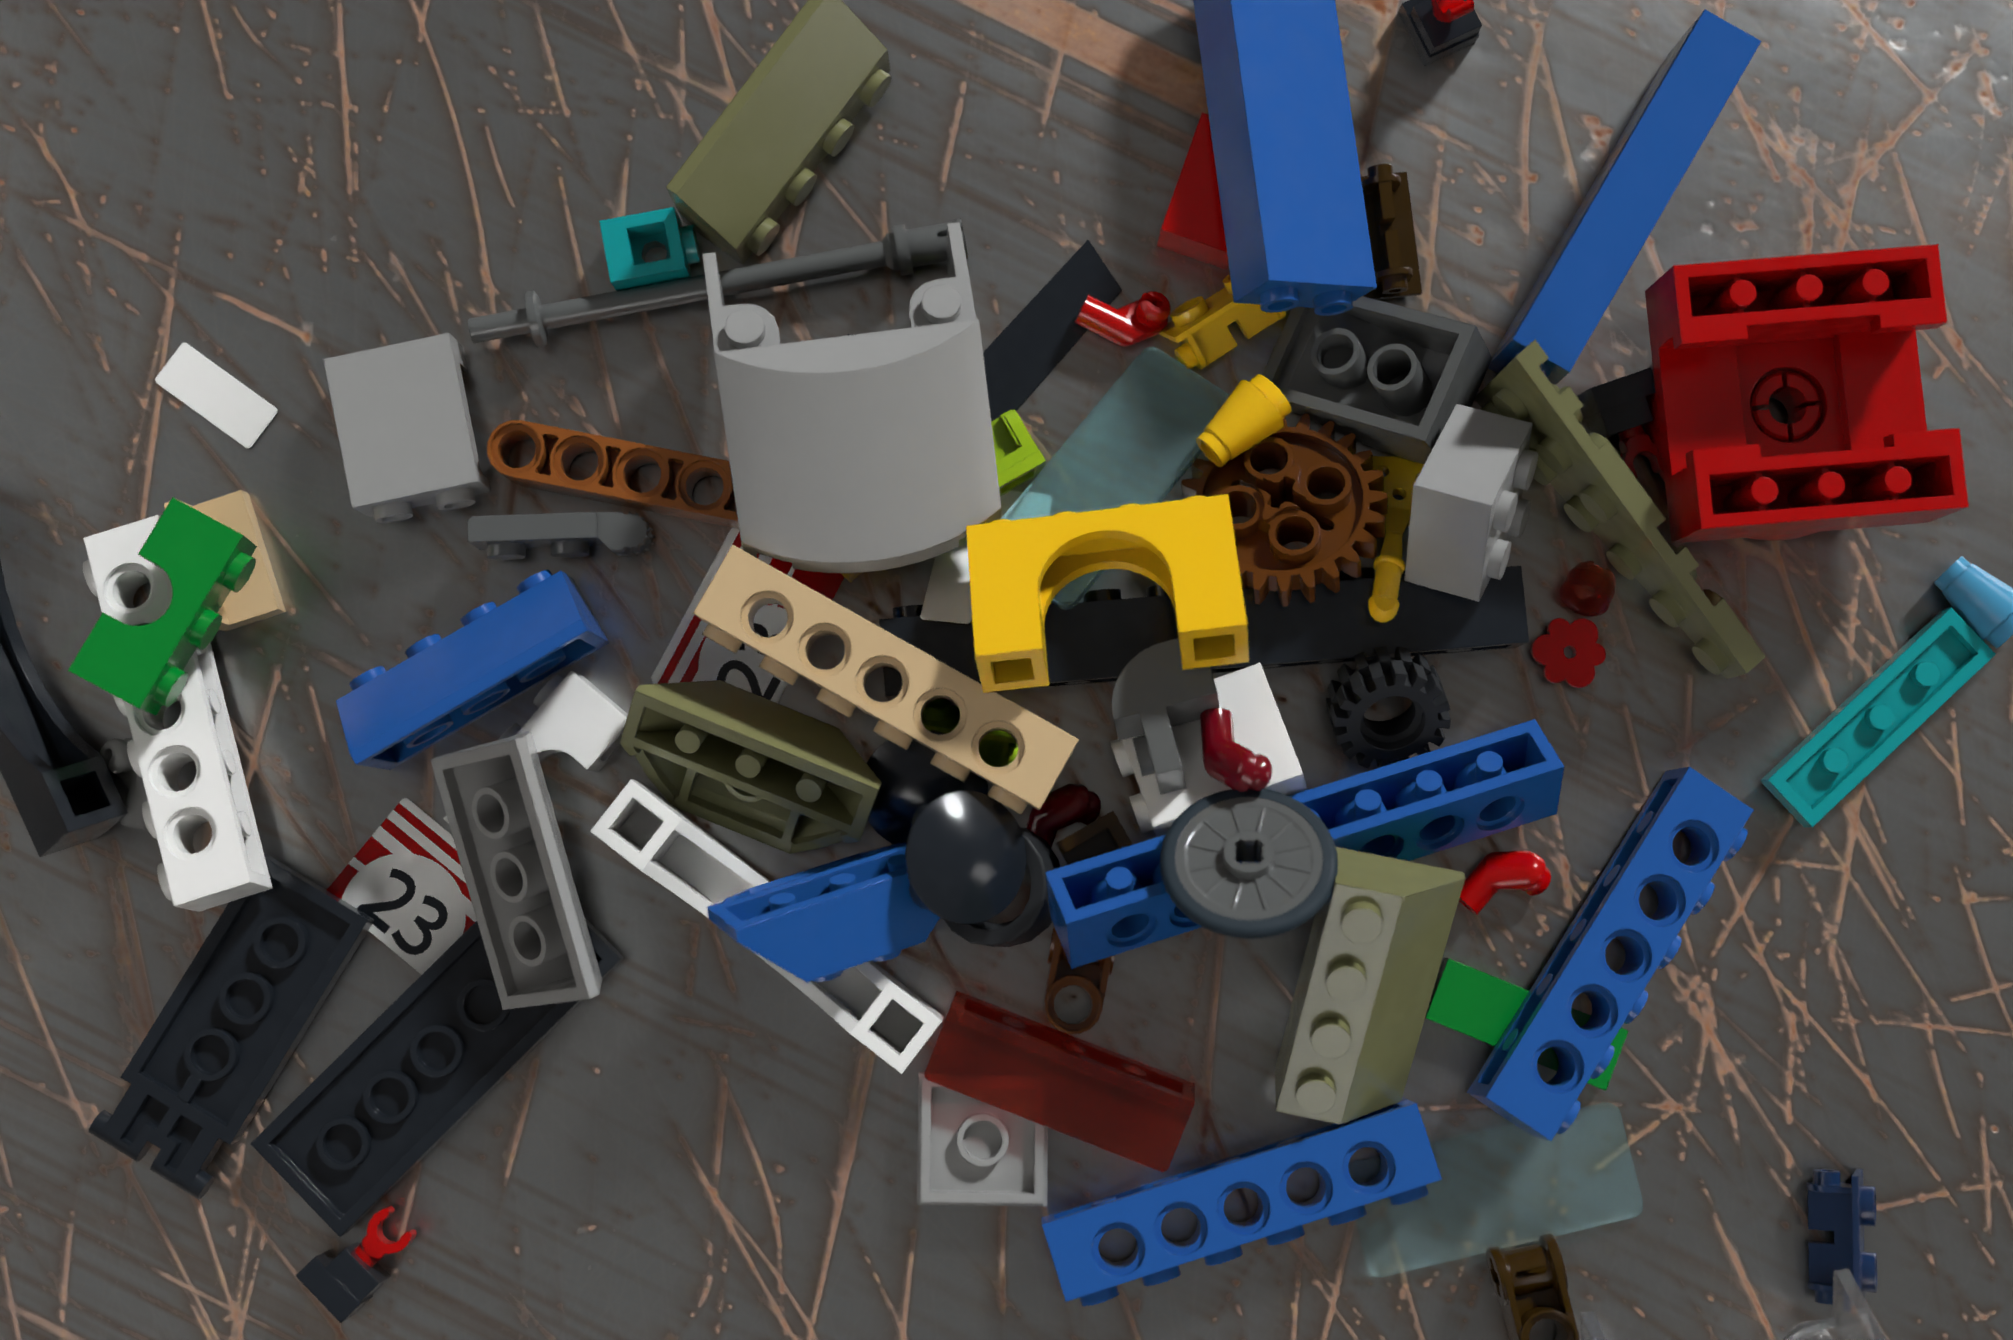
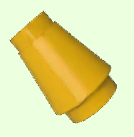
[1196,374,1292,467]

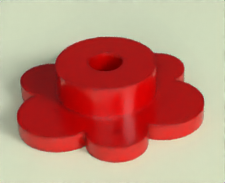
[1531,618,1606,688]

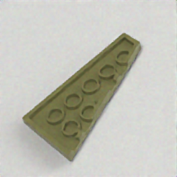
[1475,339,1766,679]

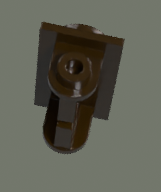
[1361,164,1422,300]

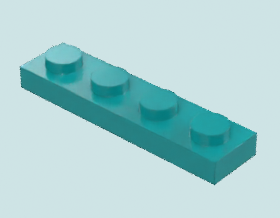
[1760,607,1996,828]

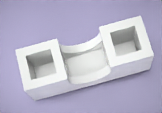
[443,671,628,824]

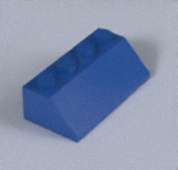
[336,570,610,770]

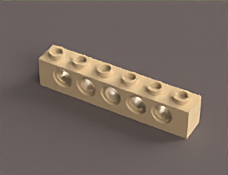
[693,545,1079,815]

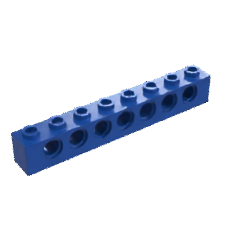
[1045,719,1564,969]

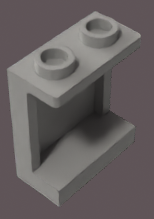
[323,333,491,523]

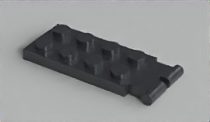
[89,854,375,1200]

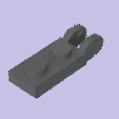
[467,511,656,560]

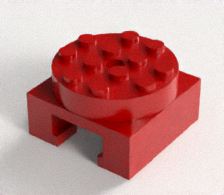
[1644,244,1969,544]

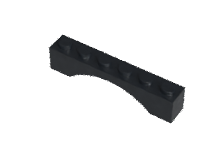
[0,560,128,857]

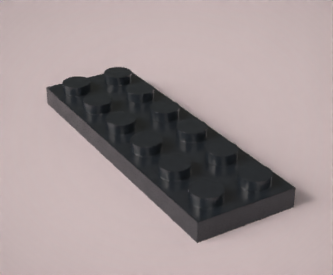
[250,918,624,1237]

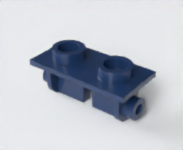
[1806,1169,1878,1310]

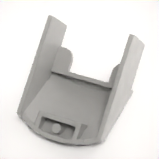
[703,222,1001,573]

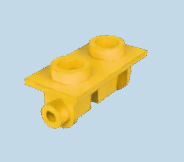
[1159,274,1286,371]

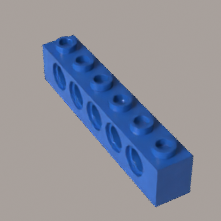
[1467,767,1754,1141]
[1041,1099,1442,1307]

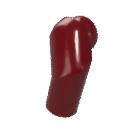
[1200,708,1272,792]

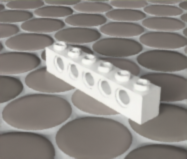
[83,515,273,912]

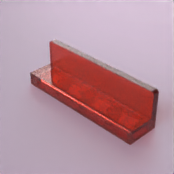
[924,991,1195,1172]

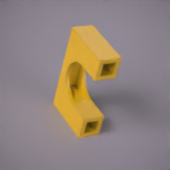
[966,494,1249,693]

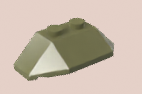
[620,680,882,854]

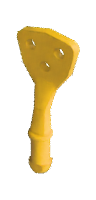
[1368,456,1424,623]

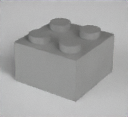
[1404,404,1538,602]

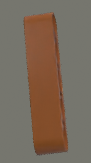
[487,420,739,529]

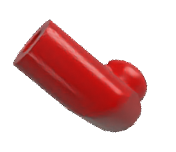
[1074,291,1171,347]
[1459,850,1551,915]

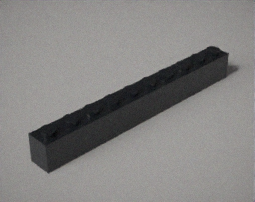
[879,566,1529,701]

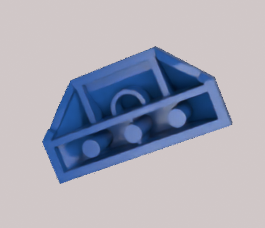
[707,843,940,983]

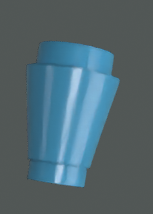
[1933,556,2013,649]

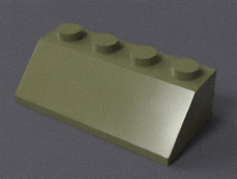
[666,0,892,265]
[1275,847,1465,1125]

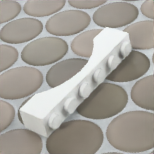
[590,779,944,1074]

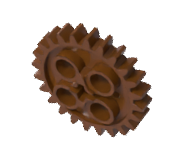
[1181,414,1388,607]

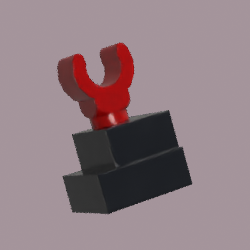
[1398,0,1482,66]
[1577,367,1664,478]
[296,1206,417,1323]

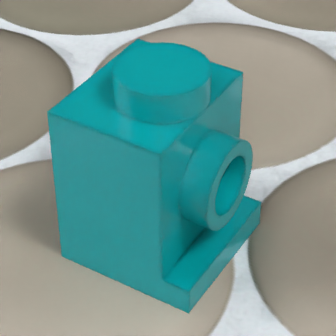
[599,207,701,291]

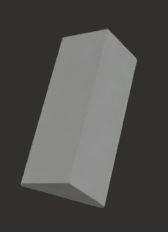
[430,731,602,1010]

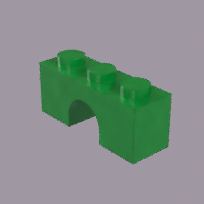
[67,497,257,715]

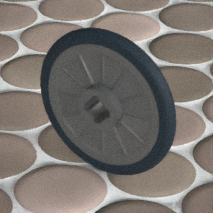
[1160,788,1338,939]

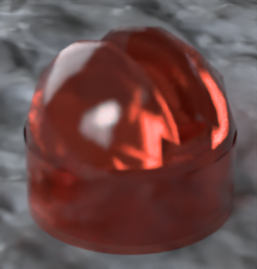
[1560,560,1616,617]

